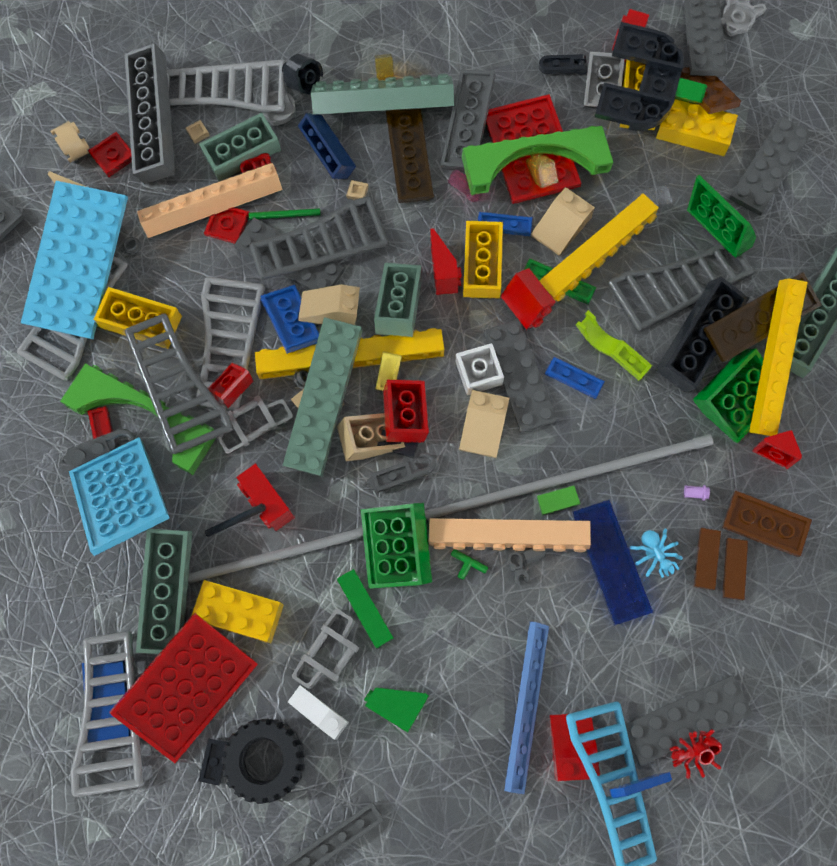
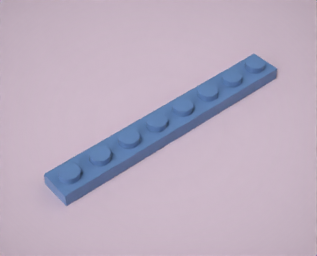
[504,622,549,794]

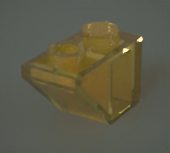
[375,54,394,80]
[526,153,559,188]

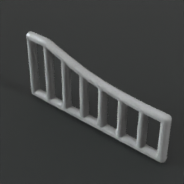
[167,59,286,113]
[17,256,127,381]
[196,277,265,411]
[70,631,143,797]

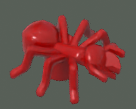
[670,729,722,779]

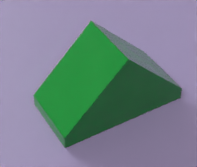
[674,78,707,103]

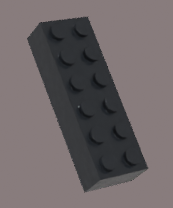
[655,276,750,392]

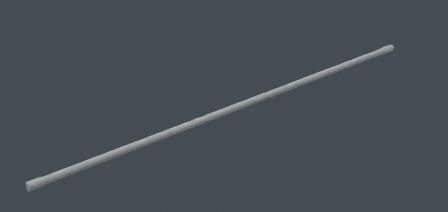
[188,434,713,584]

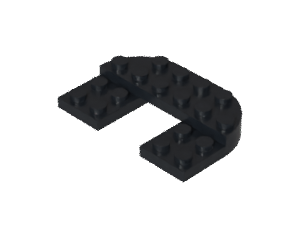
[595,22,684,131]

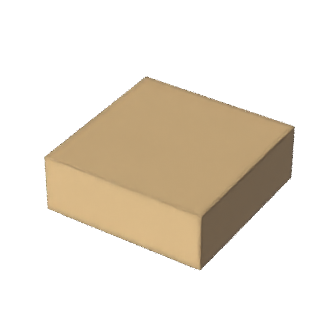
[185,120,210,144]
[346,180,369,200]

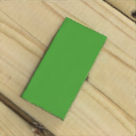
[536,486,580,516]

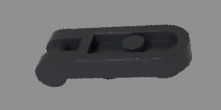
[539,54,587,75]

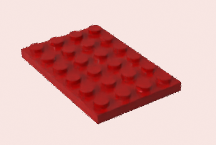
[486,94,581,204]
[110,613,258,763]

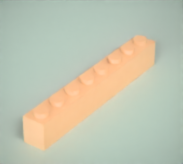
[137,163,283,238]
[429,518,591,552]

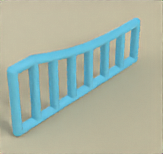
[566,701,657,866]

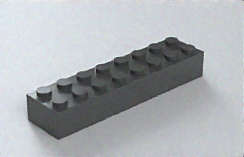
[125,43,175,184]

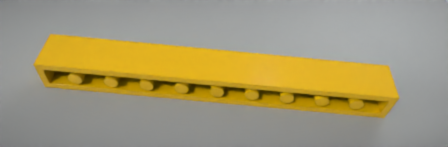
[255,328,444,379]

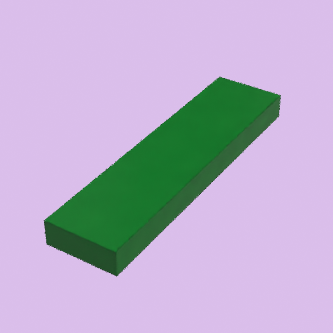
[524,258,596,305]
[337,569,394,649]

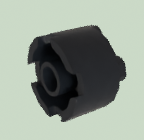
[282,54,323,95]

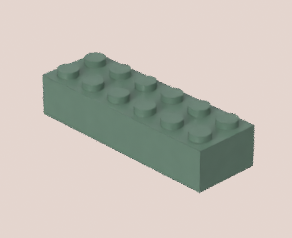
[136,529,192,654]

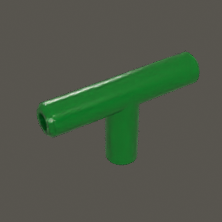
[451,549,488,580]

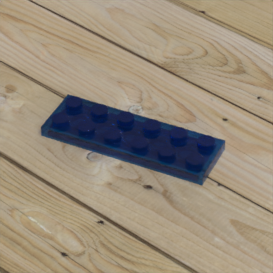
[572,500,653,626]

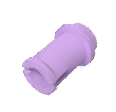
[684,485,710,501]

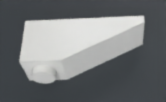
[288,685,349,740]

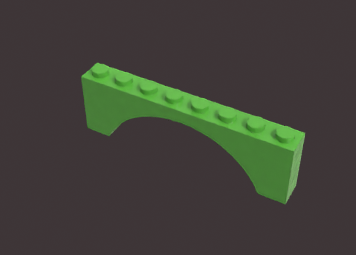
[462,126,613,195]
[60,364,216,475]

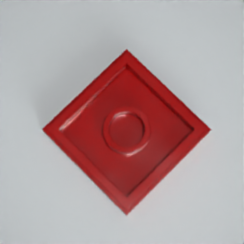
[88,132,132,178]
[204,207,250,244]

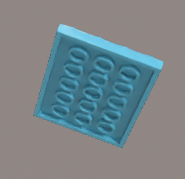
[69,437,170,556]

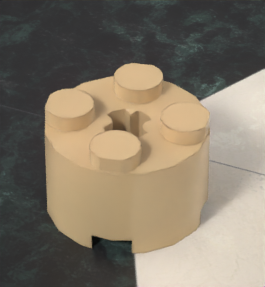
[50,121,90,163]

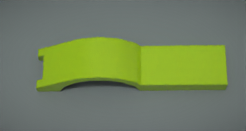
[576,310,652,381]

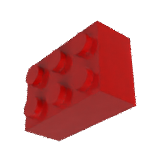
[383,380,429,442]
[236,463,295,531]

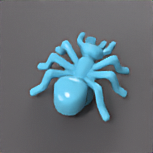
[630,528,683,578]

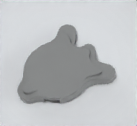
[721,0,767,36]

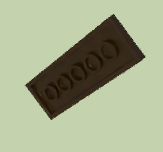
[385,108,434,203]
[704,272,822,362]

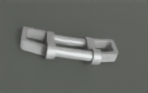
[217,395,293,454]
[292,609,359,689]

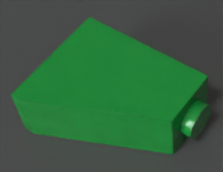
[364,688,429,733]

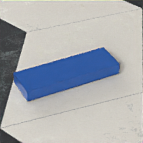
[478,212,533,236]
[545,357,605,399]
[610,772,672,798]

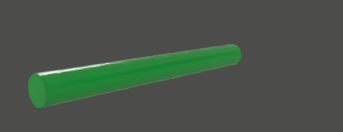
[249,208,321,220]

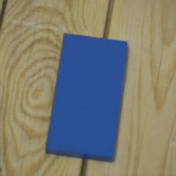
[260,285,319,354]
[82,661,131,743]

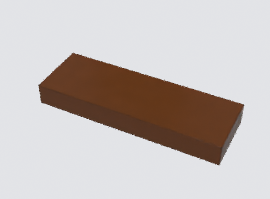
[693,528,721,591]
[722,538,748,601]

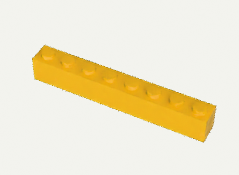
[539,193,659,302]
[749,278,808,436]

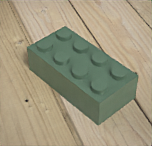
[199,113,281,182]
[374,263,422,337]

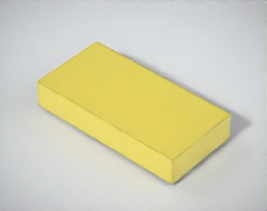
[375,352,402,391]

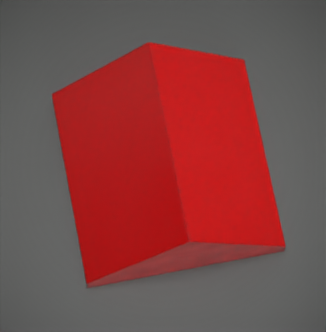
[208,363,254,408]
[752,430,802,469]

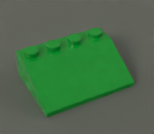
[687,175,756,258]
[693,349,787,443]
[361,503,432,589]

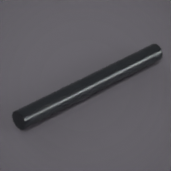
[205,503,266,537]

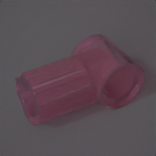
[448,169,482,202]

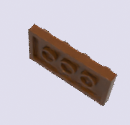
[680,67,741,114]
[722,491,812,557]

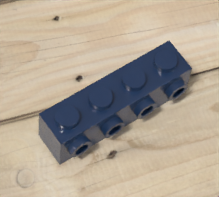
[298,113,356,179]

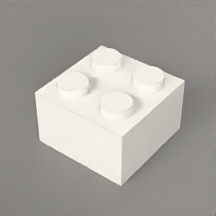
[456,343,504,395]

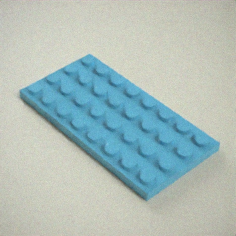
[21,181,128,340]

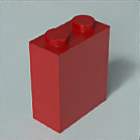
[501,268,556,330]

